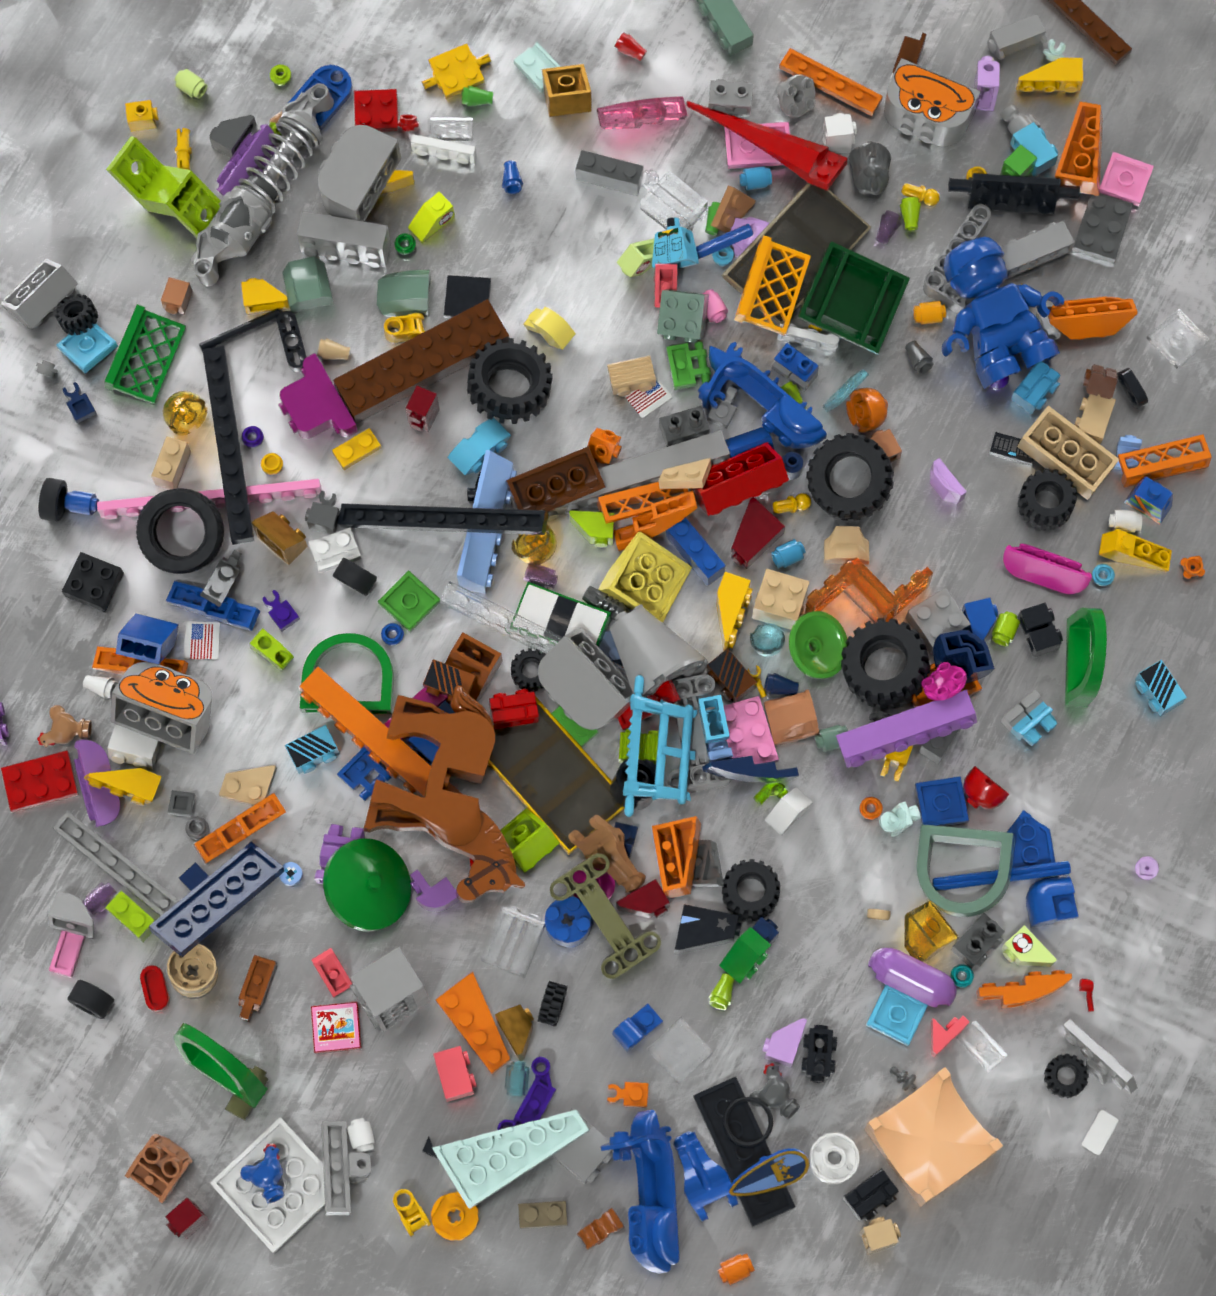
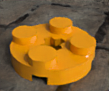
[431,1192,479,1241]

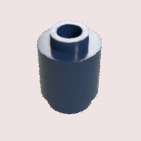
[782,452,803,480]

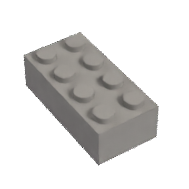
[297,211,391,268]

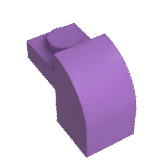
[410,869,460,912]

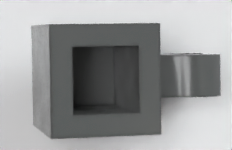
[305,491,340,534]

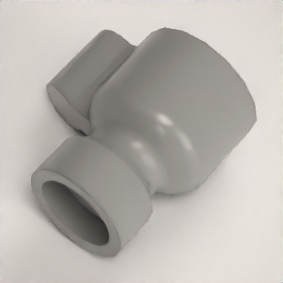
[1000,104,1040,135]

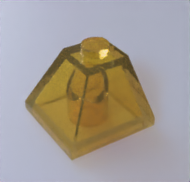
[904,901,959,962]

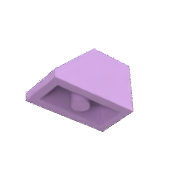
[762,1018,807,1067]

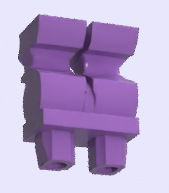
[314,824,365,884]

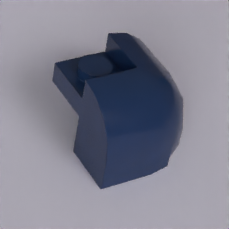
[933,630,995,683]

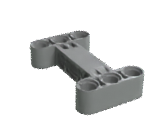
[667,675,732,793]

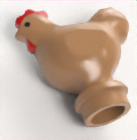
[37,705,92,748]

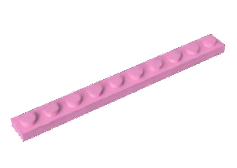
[97,479,322,519]

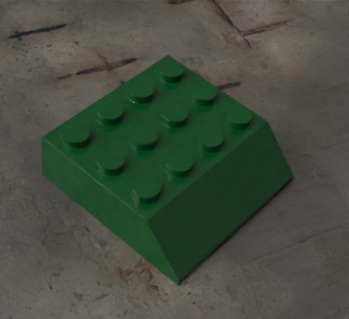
[798,241,910,355]

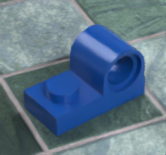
[612,1003,663,1052]

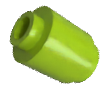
[991,611,1020,647]

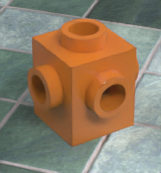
[587,428,622,464]

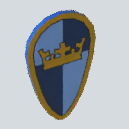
[728,1148,809,1196]

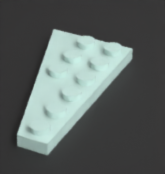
[432,1110,590,1209]

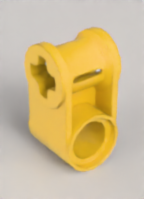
[384,313,425,343]
[393,1189,431,1237]

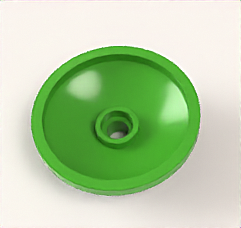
[789,611,847,679]

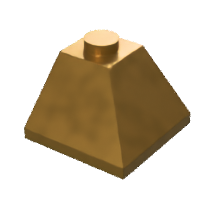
[495,1004,534,1062]

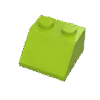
[500,808,559,873]

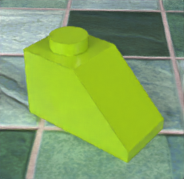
[569,510,614,548]

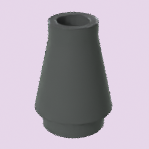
[905,341,934,374]

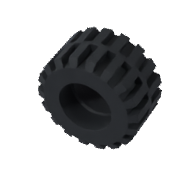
[1018,469,1077,530]
[722,859,780,921]

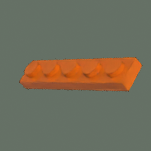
[779,48,883,116]

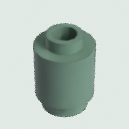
[815,725,848,752]

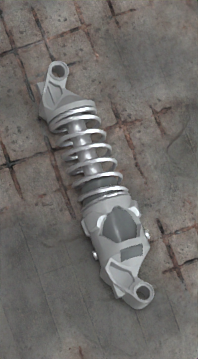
[190,83,334,286]

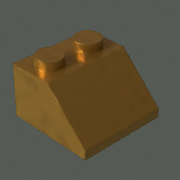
[542,64,592,117]
[252,511,307,565]

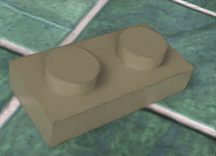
[518,1201,567,1229]

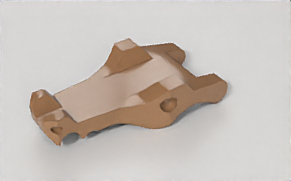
[568,815,646,893]

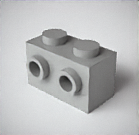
[708,79,753,117]

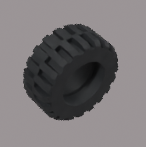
[806,433,894,521]
[841,618,930,709]

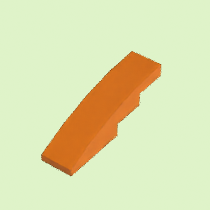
[614,491,698,551]
[92,646,188,675]
[193,793,286,864]

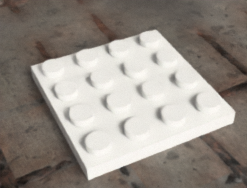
[210,1117,325,1253]

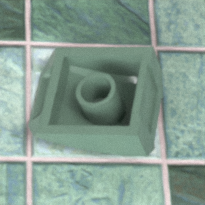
[282,256,334,313]
[377,270,431,317]

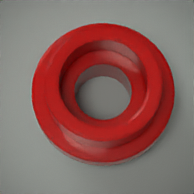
[397,114,419,131]

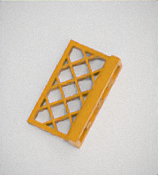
[734,235,811,336]

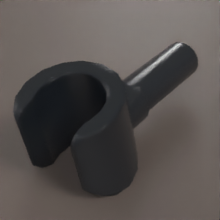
[467,472,481,501]

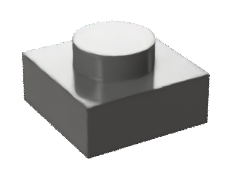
[168,790,196,817]

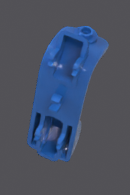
[698,342,827,449]
[600,1110,679,1274]

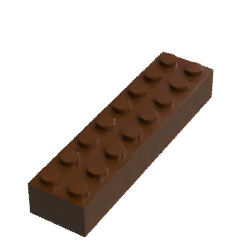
[333,299,509,424]

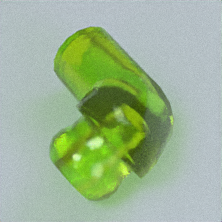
[753,783,788,805]

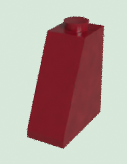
[731,497,785,569]

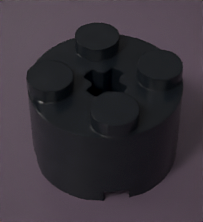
[610,759,656,811]

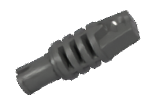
[582,586,631,621]

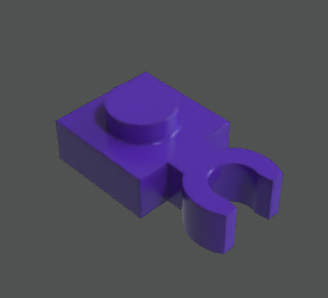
[262,590,300,632]

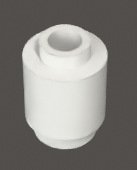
[1108,510,1142,533]
[347,1118,375,1153]

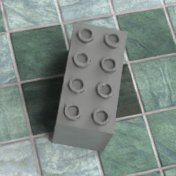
[350,947,430,1032]

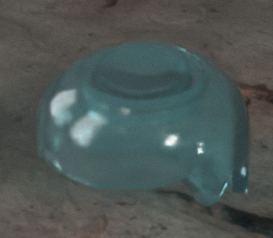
[750,623,785,657]

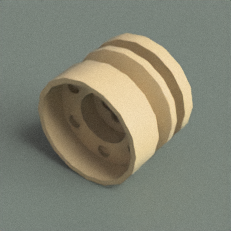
[167,944,218,998]

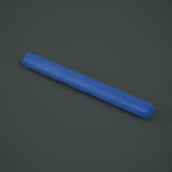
[933,861,1071,891]

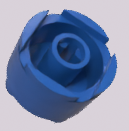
[545,897,592,948]

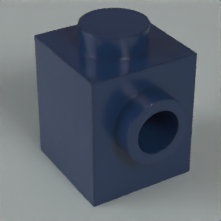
[752,917,779,944]

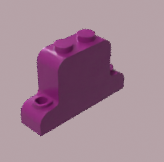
[278,353,358,439]

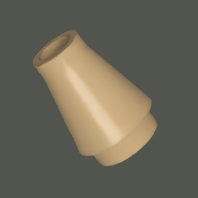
[317,338,350,360]

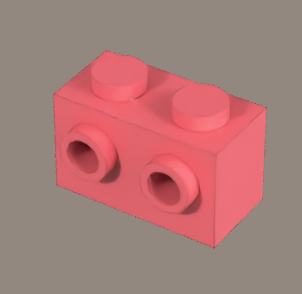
[433,1046,477,1102]

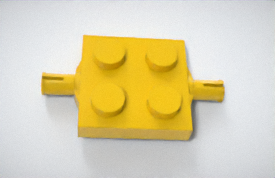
[422,43,491,99]

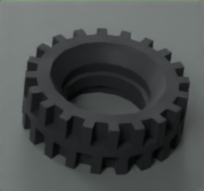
[467,338,553,424]

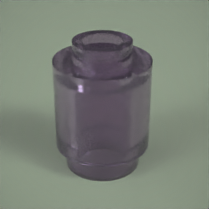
[523,563,558,590]
[82,882,117,916]

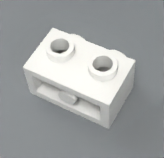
[822,113,857,154]
[107,725,160,770]

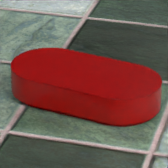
[140,965,170,1012]

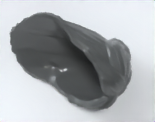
[849,141,891,195]

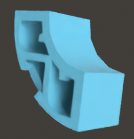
[447,417,511,475]

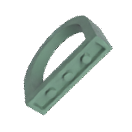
[917,824,1015,917]

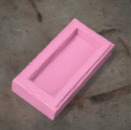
[49,930,85,977]

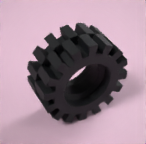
[55,294,98,335]
[511,648,546,692]
[537,981,568,1027]
[1044,1054,1089,1098]

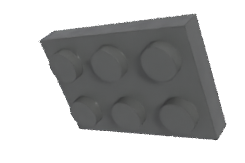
[1072,193,1133,263]

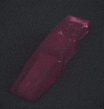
[596,96,687,129]

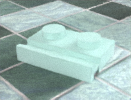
[514,42,561,93]

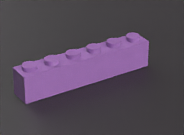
[836,690,977,768]

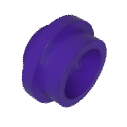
[241,426,264,448]

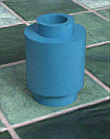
[739,166,772,191]
[771,539,806,569]

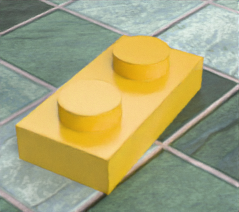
[332,428,381,470]

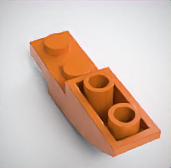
[976,970,1072,1009]

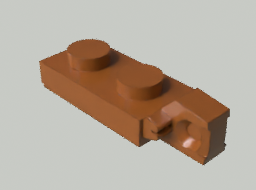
[238,955,277,1022]

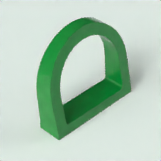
[1065,607,1107,707]
[300,633,394,715]
[173,1023,268,1108]

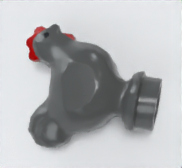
[749,1063,800,1120]

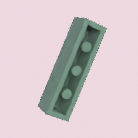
[697,0,753,56]

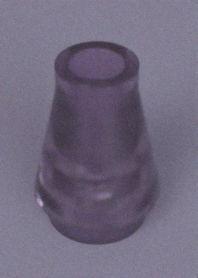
[875,210,902,244]

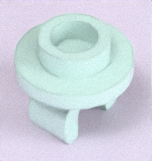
[1043,39,1066,62]

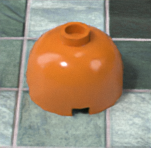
[846,388,888,433]

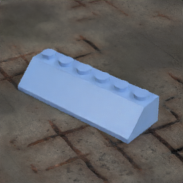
[457,450,517,594]

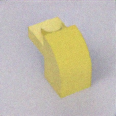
[523,307,576,350]

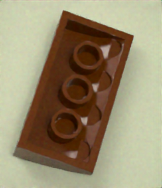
[505,446,606,512]

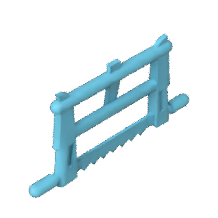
[623,675,698,817]

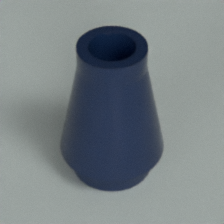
[764,673,799,695]

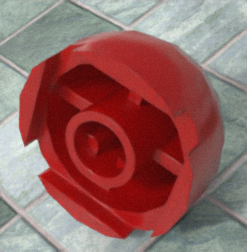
[963,766,1009,810]

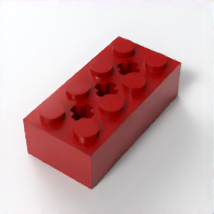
[691,442,789,516]

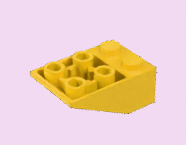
[716,572,753,652]

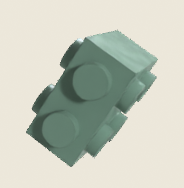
[657,289,709,343]

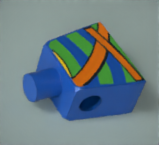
[1124,477,1173,524]

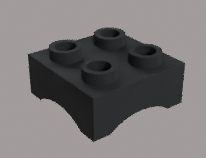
[62,552,124,612]

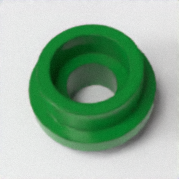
[394,233,416,255]

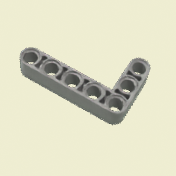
[923,204,991,314]

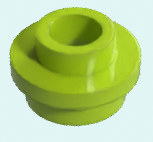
[270,64,291,86]

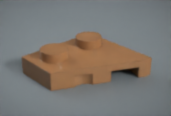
[711,185,756,233]

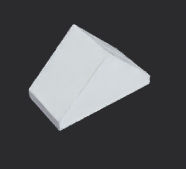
[765,787,813,835]

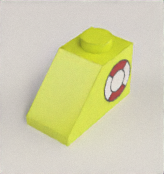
[408,191,455,243]

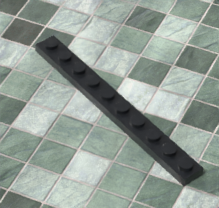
[202,345,255,545]
[337,504,549,535]

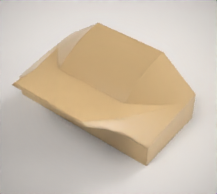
[824,526,869,564]

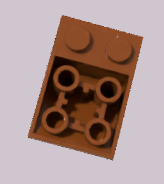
[445,632,503,705]

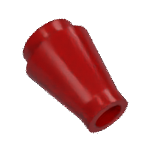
[614,32,647,61]

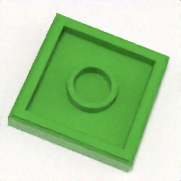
[377,570,441,633]

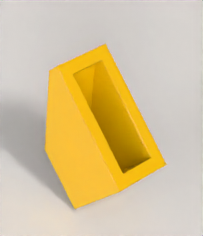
[241,278,290,314]

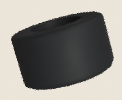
[333,558,377,596]
[67,980,114,1019]

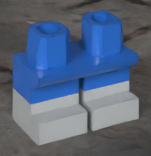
[772,343,819,392]

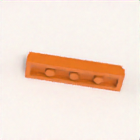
[1118,434,1212,488]
[597,482,689,524]

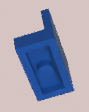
[725,427,774,458]

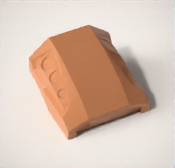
[763,689,819,746]
[125,1134,193,1203]

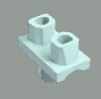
[879,802,921,837]

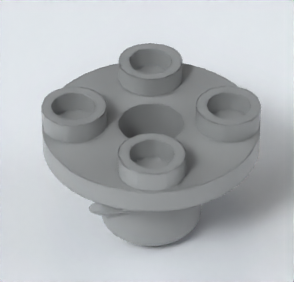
[777,74,816,118]

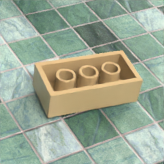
[1017,406,1119,500]

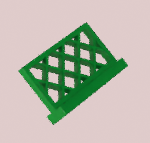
[104,304,186,405]

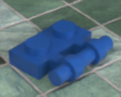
[337,747,392,802]

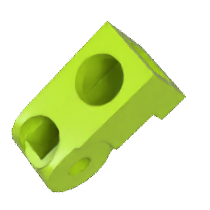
[249,628,294,671]

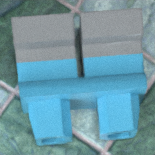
[1001,689,1058,746]

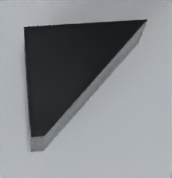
[422,1136,437,1159]

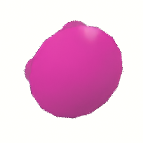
[921,662,967,701]

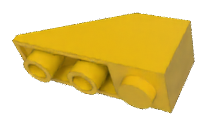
[1016,58,1083,93]
[1099,529,1172,572]
[84,768,162,806]

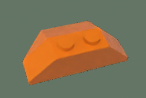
[1047,296,1137,340]

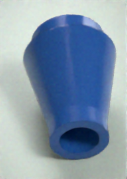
[502,160,523,194]

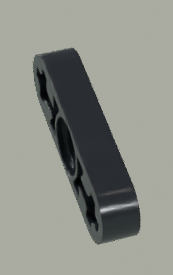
[277,311,306,372]

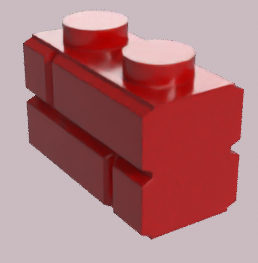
[489,689,539,730]

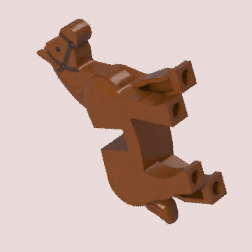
[363,685,525,903]

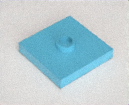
[56,323,118,374]
[866,985,928,1046]

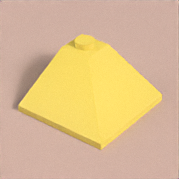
[599,532,692,623]

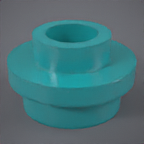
[950,964,974,988]

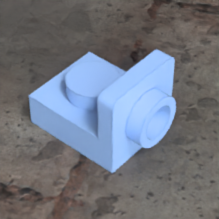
[1114,435,1142,470]
[706,741,733,763]

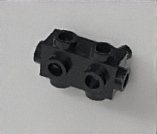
[801,1025,837,1083]

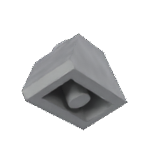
[48,892,94,938]

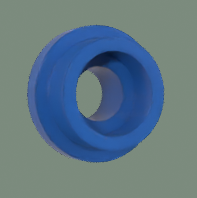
[381,623,404,646]

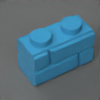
[1011,361,1061,414]

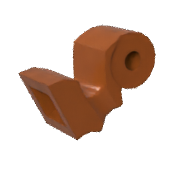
[577,1208,625,1250]

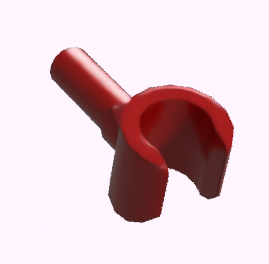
[1079,979,1094,1012]

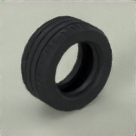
[136,488,224,574]

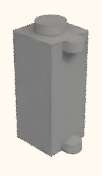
[987,14,1047,60]

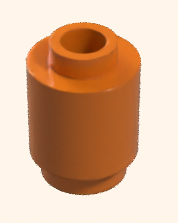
[717,1253,755,1285]

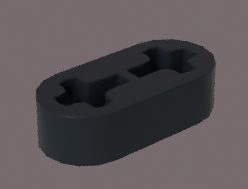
[1117,368,1148,408]

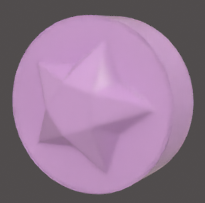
[1135,856,1159,880]

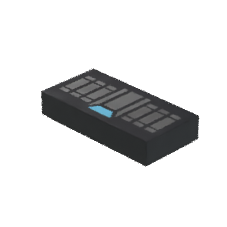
[989,432,1034,466]

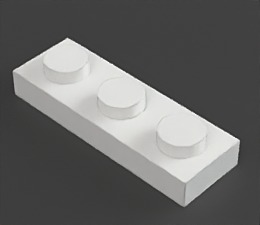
[411,134,476,164]

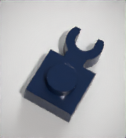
[63,382,97,424]

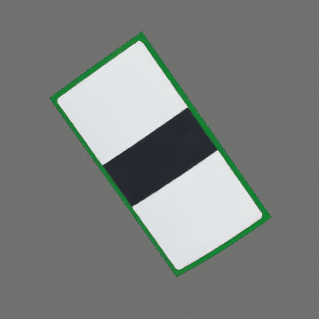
[512,582,612,647]

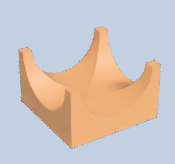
[864,1068,1003,1207]

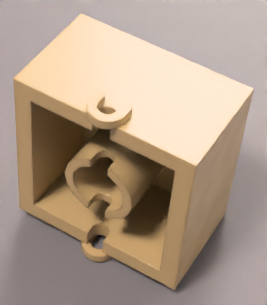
[752,569,809,630]

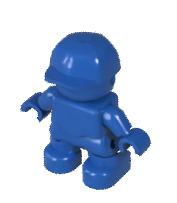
[941,237,1064,389]

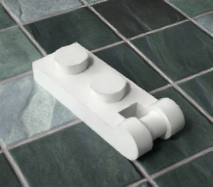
[777,323,839,353]

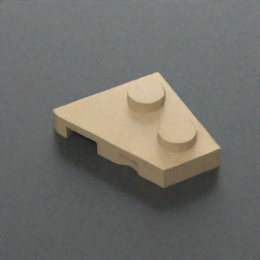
[658,458,712,489]
[219,765,277,806]

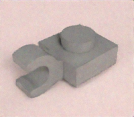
[707,386,738,429]

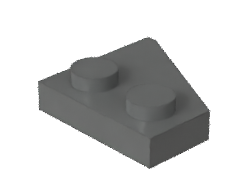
[692,840,724,887]

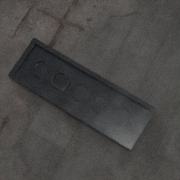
[693,1076,796,1227]

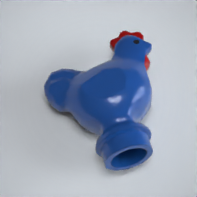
[240,1144,285,1203]

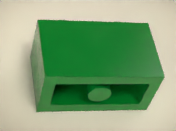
[719,927,771,984]

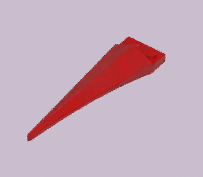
[686,101,848,191]

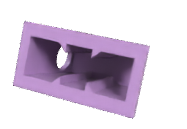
[974,56,1000,111]

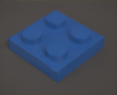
[915,776,969,826]

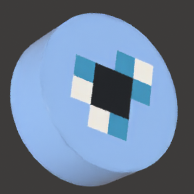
[279,862,303,886]

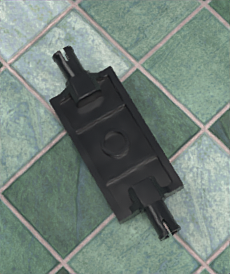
[948,173,1080,214]

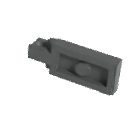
[200,549,242,607]

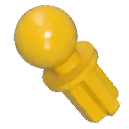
[901,183,940,206]
[772,493,811,514]

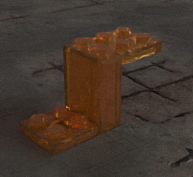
[805,557,933,623]

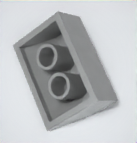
[0,259,78,329]

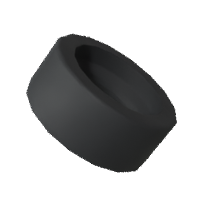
[38,478,68,522]

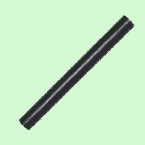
[199,308,280,352]

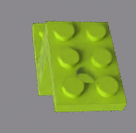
[106,136,221,238]

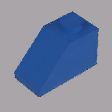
[962,598,998,641]

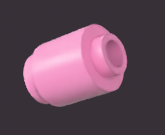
[702,289,728,323]

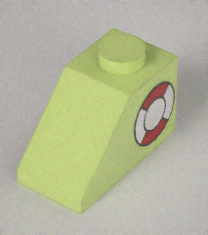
[616,239,654,278]
[1002,925,1057,967]

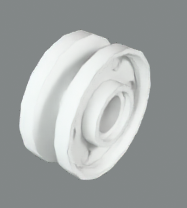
[809,1133,860,1184]

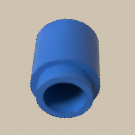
[64,490,99,515]

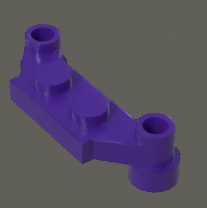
[497,1057,556,1130]

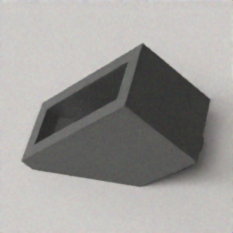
[209,115,257,158]

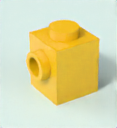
[125,100,159,132]

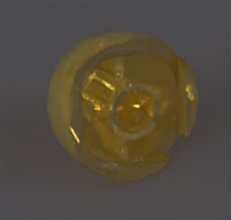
[162,390,208,436]
[512,524,557,566]

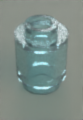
[504,1061,530,1097]

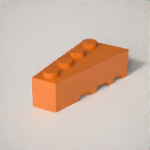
[1055,101,1103,196]

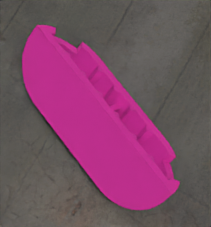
[1003,543,1092,594]

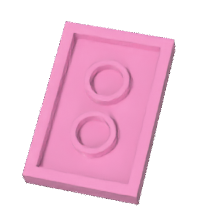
[724,122,790,169]
[723,696,779,764]

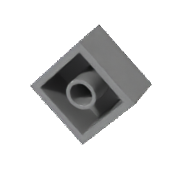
[906,588,971,655]

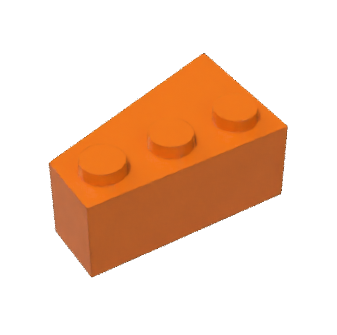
[652,816,701,899]

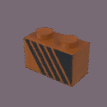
[423,659,476,702]

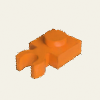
[607,1082,648,1108]

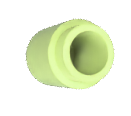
[174,69,207,99]

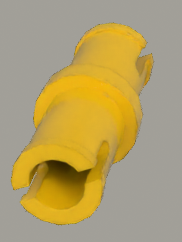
[175,128,192,170]

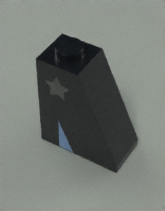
[674,904,742,954]

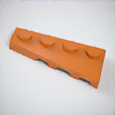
[436,971,511,1075]

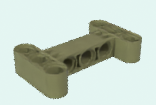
[550,853,661,979]

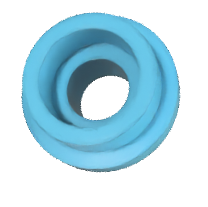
[712,246,734,266]
[1092,564,1115,586]

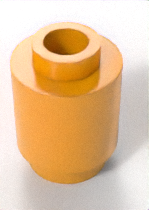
[913,301,946,325]

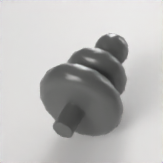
[890,1066,918,1091]

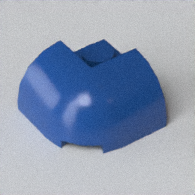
[1026,874,1079,928]

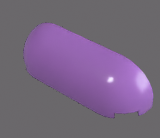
[217,124,276,196]
[74,740,120,827]
[868,948,957,1007]

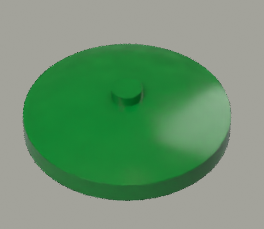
[323,838,411,932]

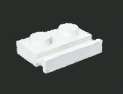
[308,527,362,573]

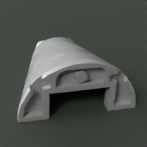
[610,604,708,698]

